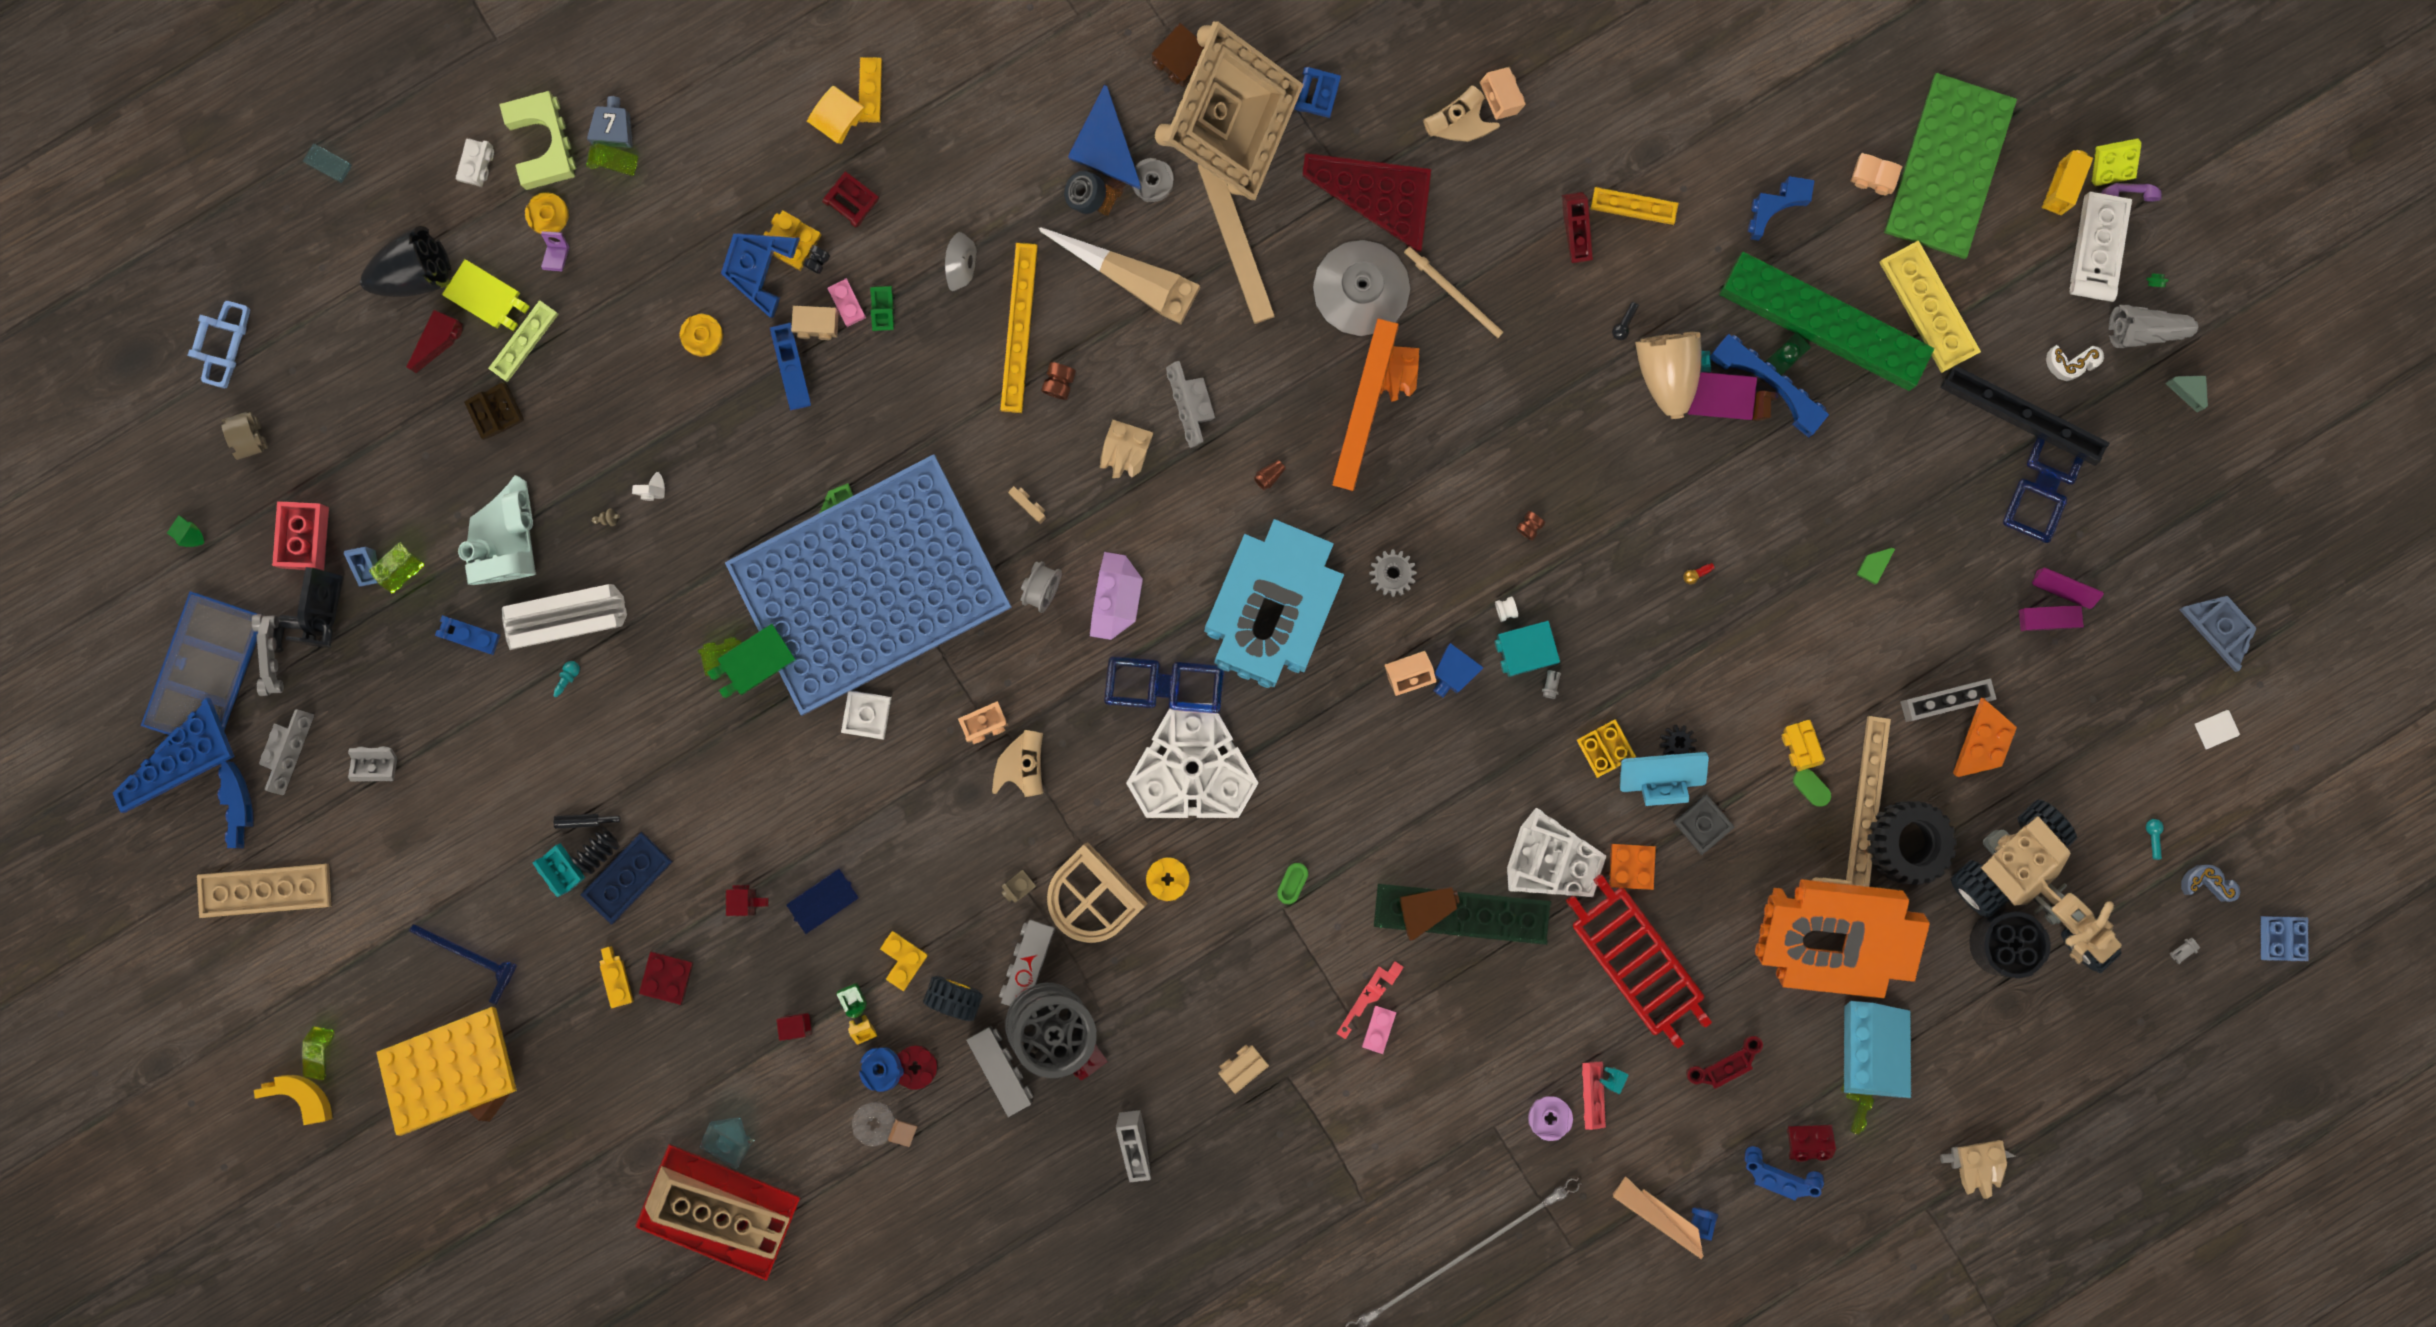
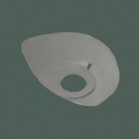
[945,232,977,291]

